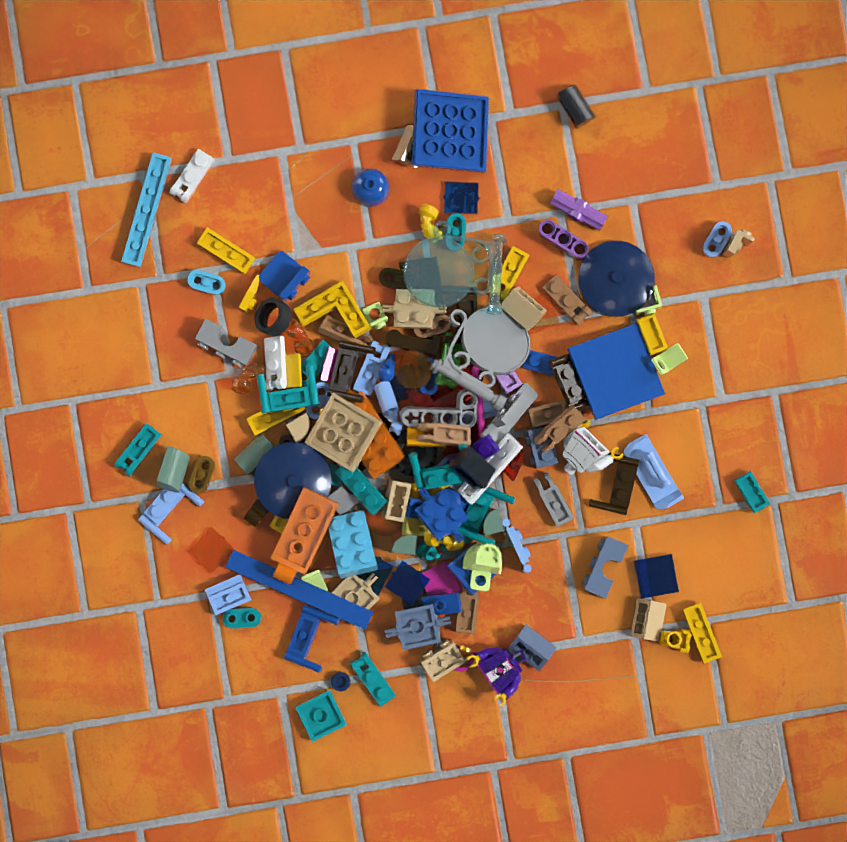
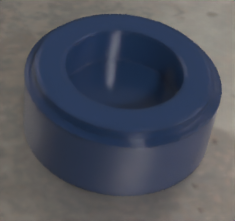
[331,672,351,692]

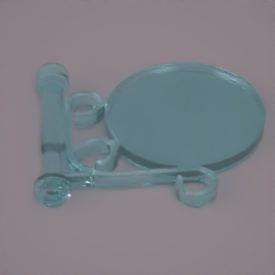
[403,221,507,315]

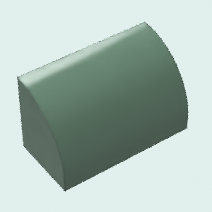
[234,433,274,475]
[157,446,190,493]
[483,508,504,536]
[392,535,417,555]

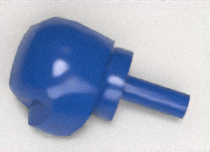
[378,353,395,382]

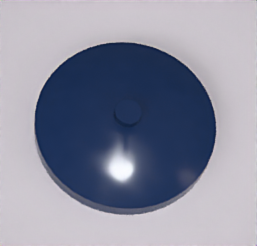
[578,241,655,317]
[254,442,331,519]

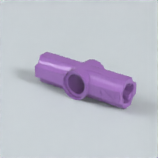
[550,189,608,231]

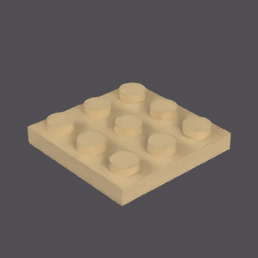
[305,393,382,472]

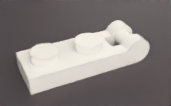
[169,149,215,203]
[264,336,287,391]

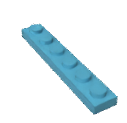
[121,153,172,268]

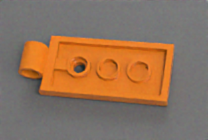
[347,387,406,479]
[271,487,339,585]

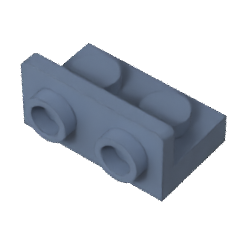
[524,427,558,469]

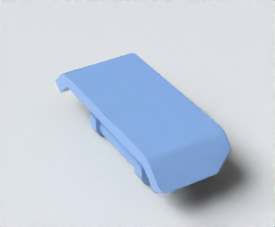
[623,434,684,509]

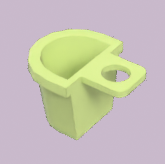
[462,543,502,591]

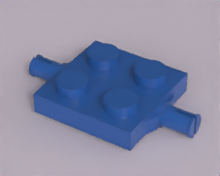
[414,487,469,543]

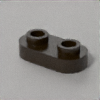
[379,268,417,289]

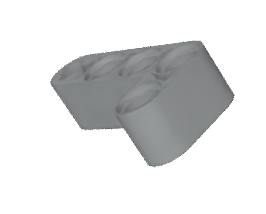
[399,389,477,427]

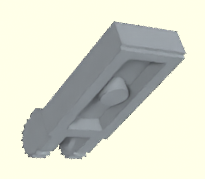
[533,472,574,527]

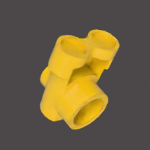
[660,629,692,653]

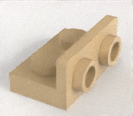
[721,229,755,258]
[419,639,466,682]

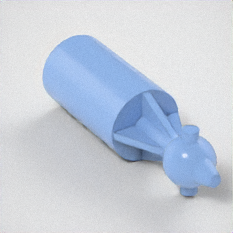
[374,381,404,436]

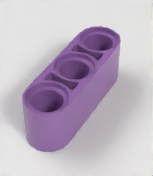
[538,220,588,260]

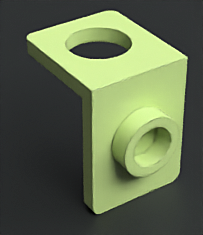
[635,285,662,316]
[363,302,388,330]
[651,343,688,375]
[301,570,329,592]

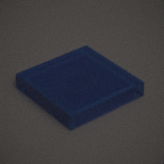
[634,554,679,599]

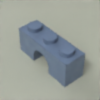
[582,536,629,599]

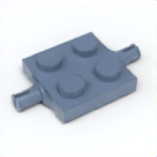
[385,604,451,650]

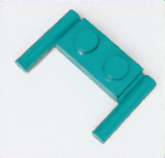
[256,366,319,413]
[409,443,467,490]
[458,487,516,545]

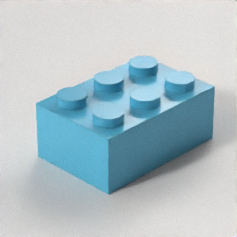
[328,510,378,579]

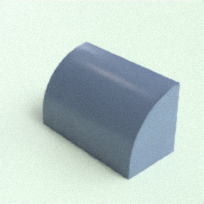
[509,624,557,671]

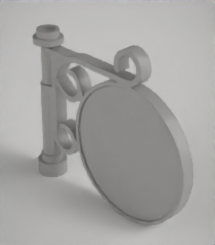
[430,307,530,411]

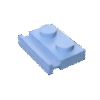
[205,574,252,615]

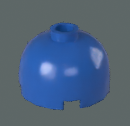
[352,168,389,207]

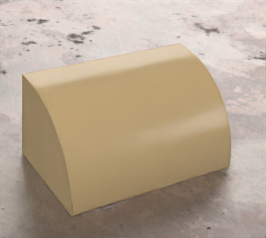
[392,125,418,168]
[500,286,547,331]
[286,413,311,443]
[381,478,411,522]
[630,598,667,642]

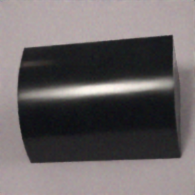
[557,85,596,129]
[448,447,496,489]

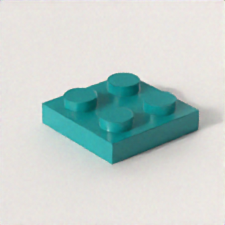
[295,690,347,742]

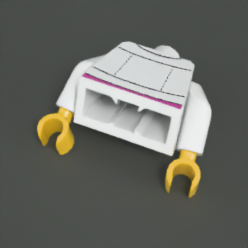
[562,415,623,475]

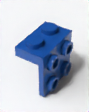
[259,251,310,302]

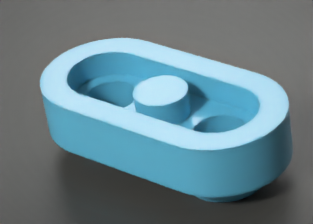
[188,270,226,295]

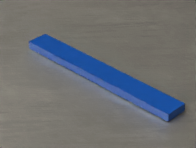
[226,550,374,630]

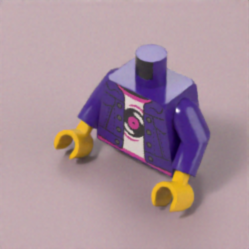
[465,647,526,708]

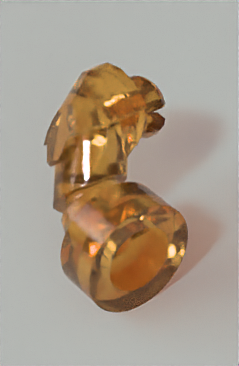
[285,318,314,355]
[231,362,266,394]

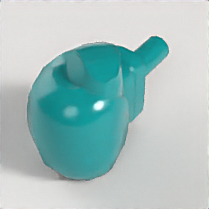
[415,540,440,560]

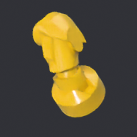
[418,204,443,243]
[424,529,464,551]

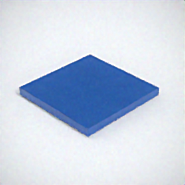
[412,89,489,173]
[567,323,665,420]

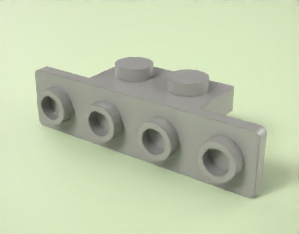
[480,383,538,445]

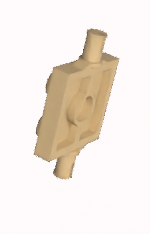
[382,289,447,329]
[331,572,380,626]

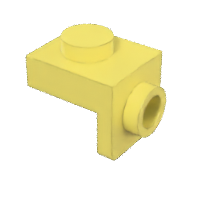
[402,516,427,536]

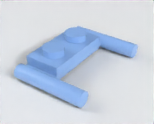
[138,483,205,545]
[502,519,531,573]

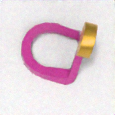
[454,645,476,672]

